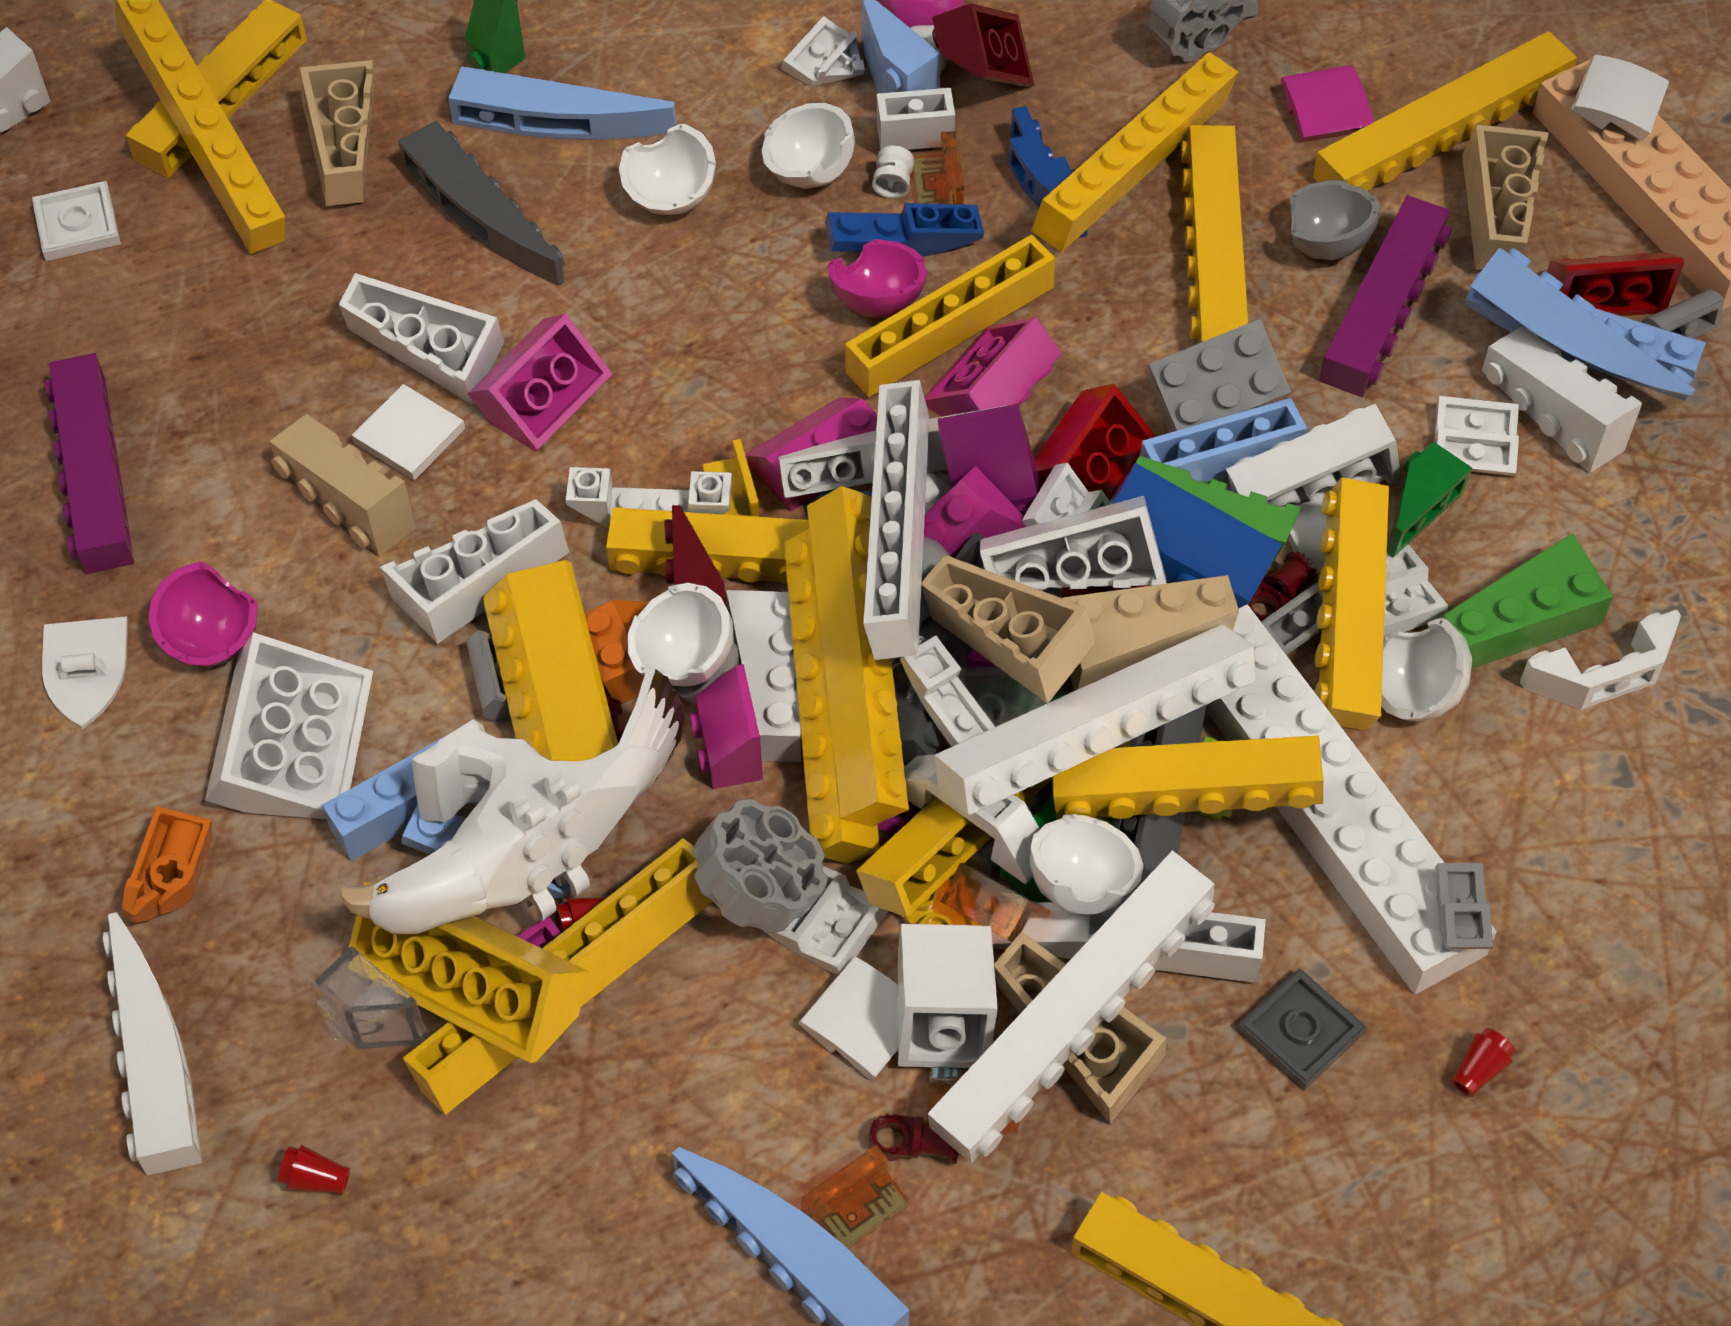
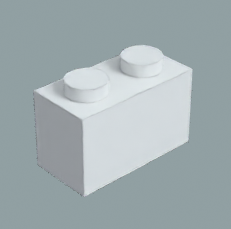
[877,88,955,150]

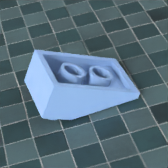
[861,0,941,94]

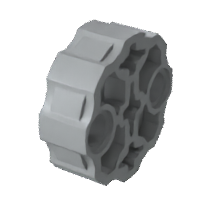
[1147,0,1249,62]
[692,799,828,933]

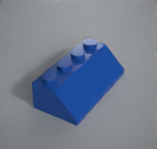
[1107,463,1281,609]

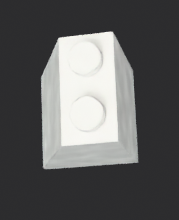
[898,924,998,1068]

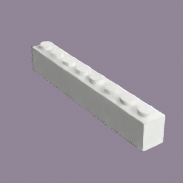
[863,380,929,660]
[934,624,1256,815]
[928,850,1215,1164]

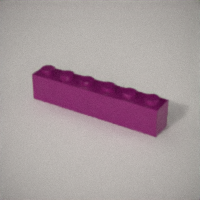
[1319,195,1452,398]
[45,353,135,574]

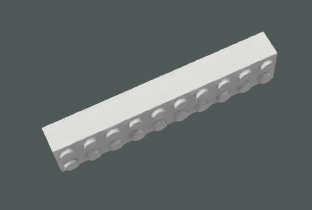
[1206,604,1497,995]

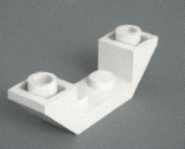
[566,467,732,529]
[1520,610,1681,710]
[904,754,1040,885]

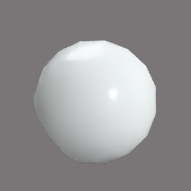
[761,103,855,189]
[619,124,716,215]
[628,583,734,686]
[1381,618,1472,721]
[1029,813,1144,915]

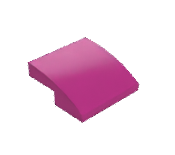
[1281,65,1374,143]

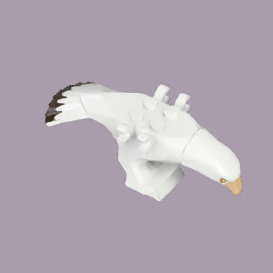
[341,668,684,934]

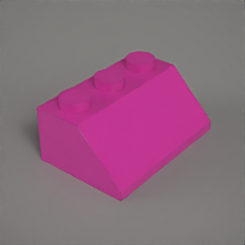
[467,313,613,451]
[924,317,1062,417]
[745,397,877,512]

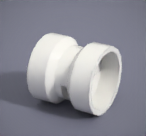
[872,145,914,199]

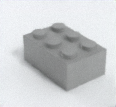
[1145,319,1291,433]

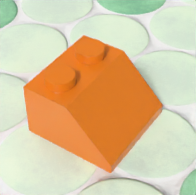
[585,600,649,704]

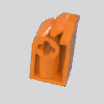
[122,806,212,923]

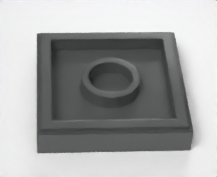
[1237,968,1367,1091]

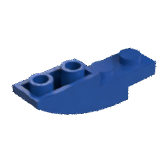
[1008,106,1088,238]
[825,203,984,257]

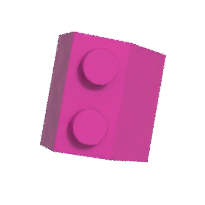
[924,466,1026,558]
[689,664,763,789]

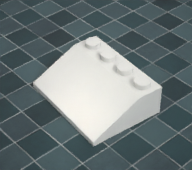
[205,632,373,819]

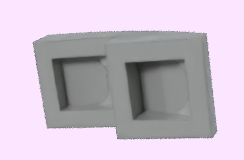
[1435,863,1493,949]

